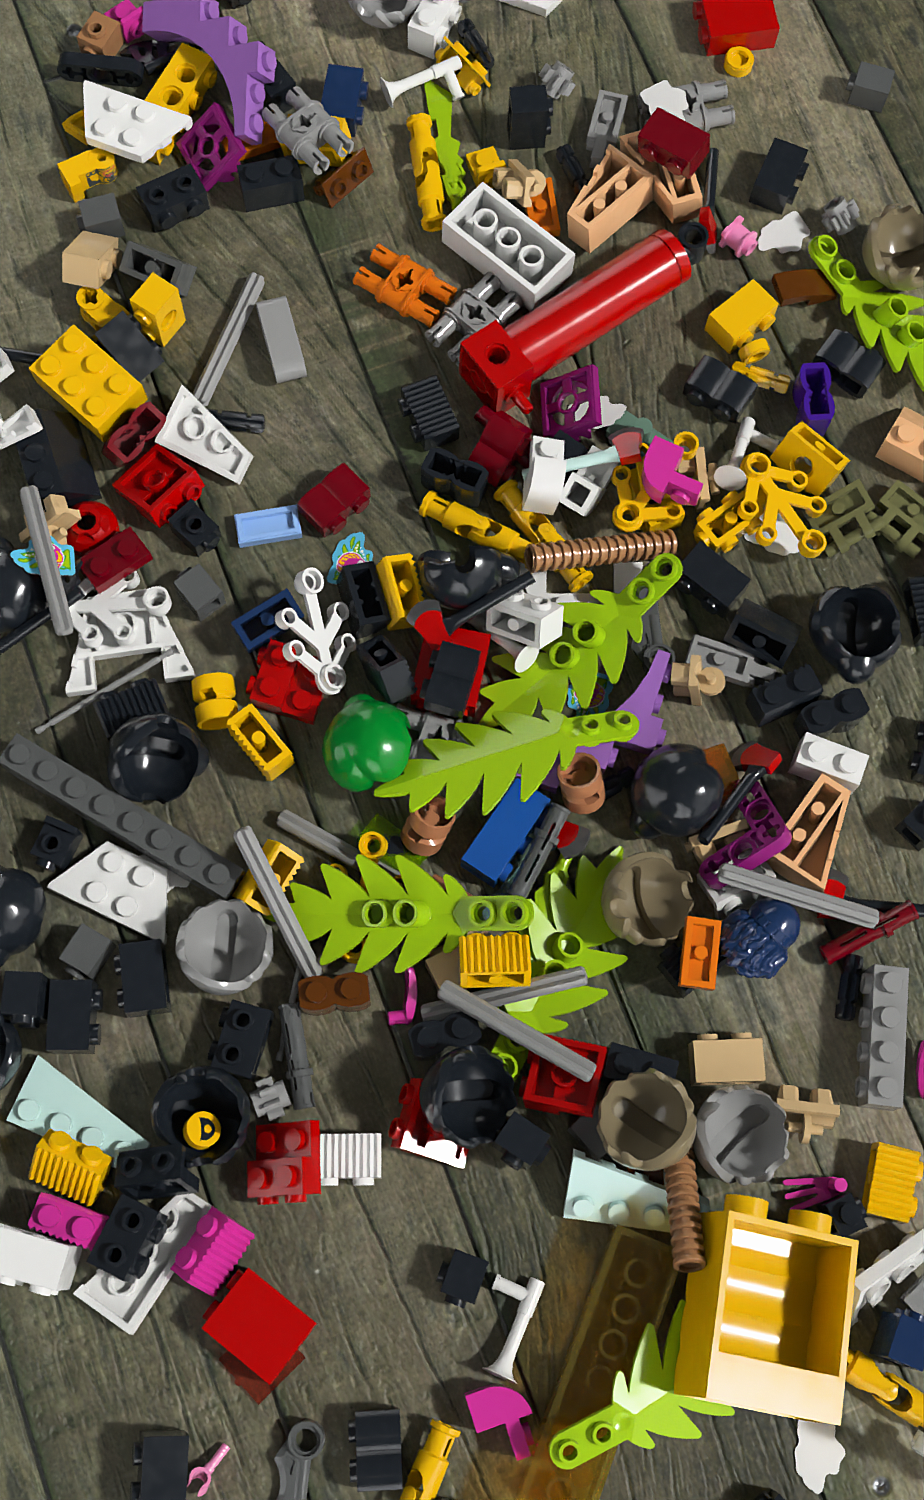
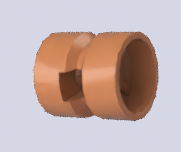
[557,752,606,814]
[400,795,456,856]

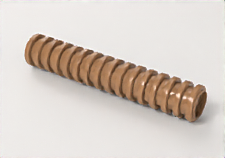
[524,529,677,573]
[664,1144,707,1273]

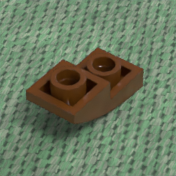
[771,269,837,307]

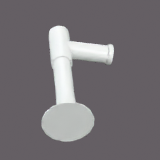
[380,55,465,108]
[714,417,779,491]
[467,611,539,673]
[482,1274,545,1384]

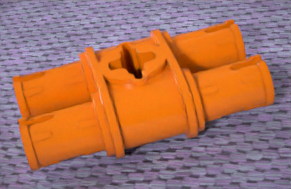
[353,243,457,328]

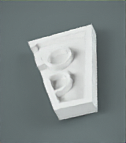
[850,1228,924,1328]

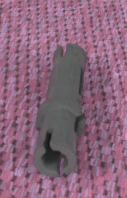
[506,802,571,898]
[278,1002,316,1110]

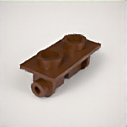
[313,147,374,208]

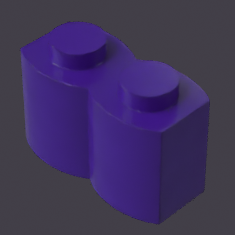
[792,362,835,436]

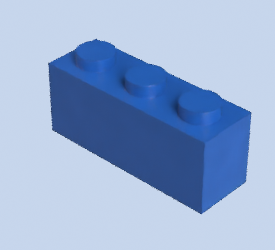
[461,778,551,888]

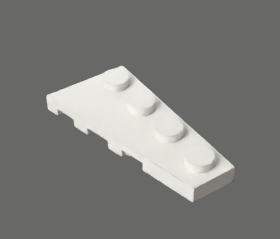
[73,1193,214,1335]

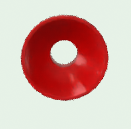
[66,501,120,557]

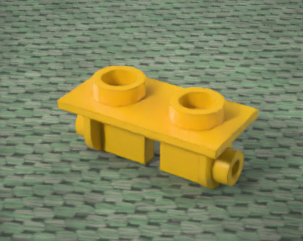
[435,36,491,96]

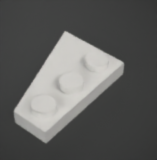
[154,385,254,484]

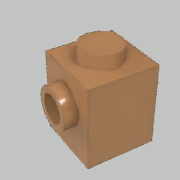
[77,10,125,56]

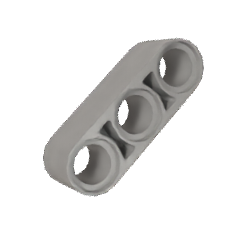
[255,296,307,383]

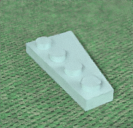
[6,1055,151,1168]
[563,1149,710,1232]

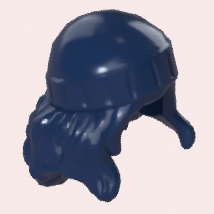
[720,897,801,979]

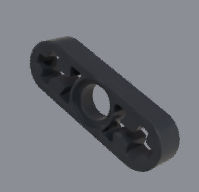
[57,52,144,87]

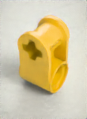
[76,286,130,331]

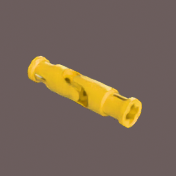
[406,113,446,232]
[493,479,594,593]
[419,490,538,569]
[845,1348,924,1428]
[399,1418,461,1500]

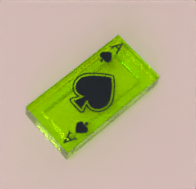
[357,813,429,871]

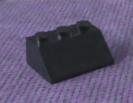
[8,408,102,512]

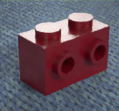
[638,107,710,180]

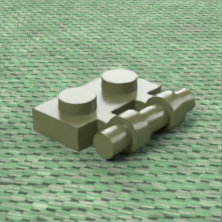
[802,479,886,558]
[866,479,924,559]

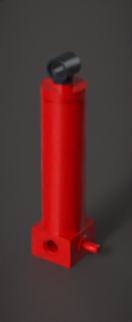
[459,222,709,415]

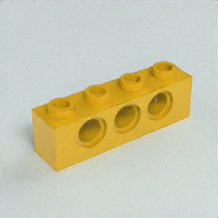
[144,43,217,165]

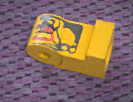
[57,148,118,203]

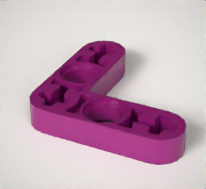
[699,781,792,889]

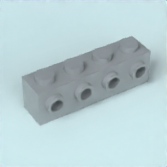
[855,964,909,1111]

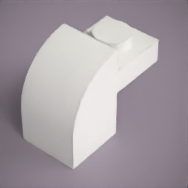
[522,436,567,515]
[559,445,621,516]

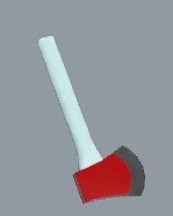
[522,427,644,481]

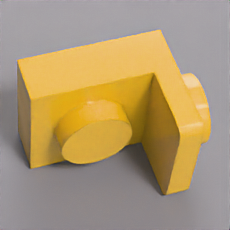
[465,146,507,188]

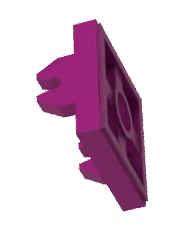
[176,102,247,192]
[540,364,602,442]

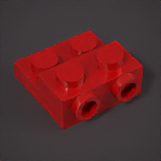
[112,443,205,528]
[246,639,329,725]
[519,1034,608,1118]
[388,1078,469,1169]
[247,1120,321,1205]

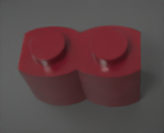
[101,401,166,468]
[468,410,533,487]
[297,463,371,538]

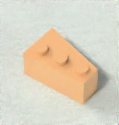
[620,130,703,224]
[567,144,653,254]
[766,773,851,892]

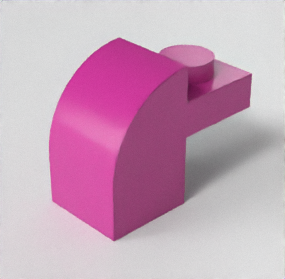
[642,436,703,506]
[464,1384,535,1461]

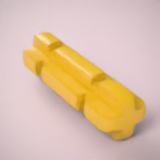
[731,361,791,394]

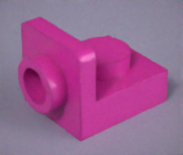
[104,0,144,44]

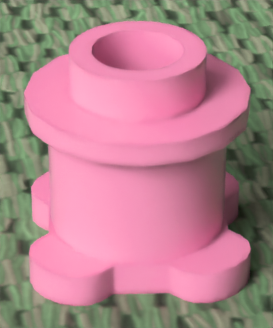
[718,215,758,258]

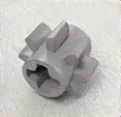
[539,60,576,100]
[821,196,860,235]
[249,1076,291,1121]

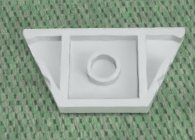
[83,80,193,164]
[47,841,169,944]

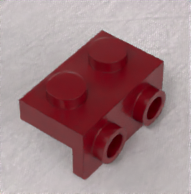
[78,526,153,594]

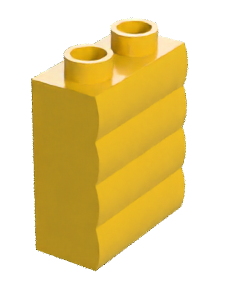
[674,1194,859,1426]

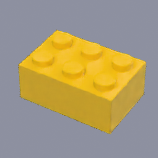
[29,324,148,443]

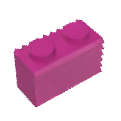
[28,1192,110,1251]
[170,1206,254,1297]

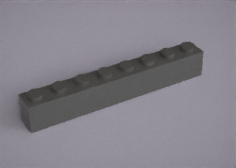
[0,733,245,901]

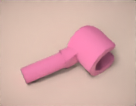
[187,1443,230,1497]

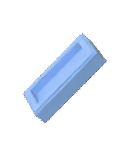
[234,504,302,548]

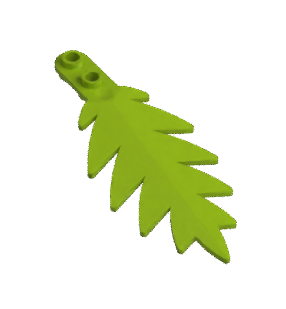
[808,235,924,391]
[478,553,683,728]
[374,709,640,819]
[491,846,628,1082]
[262,854,534,973]
[548,1299,735,1469]

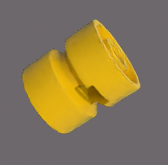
[191,672,239,730]

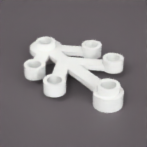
[275,567,357,695]
[45,571,172,647]

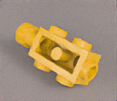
[693,485,778,554]

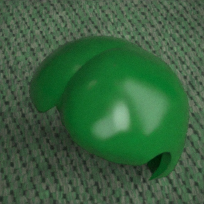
[322,693,412,792]

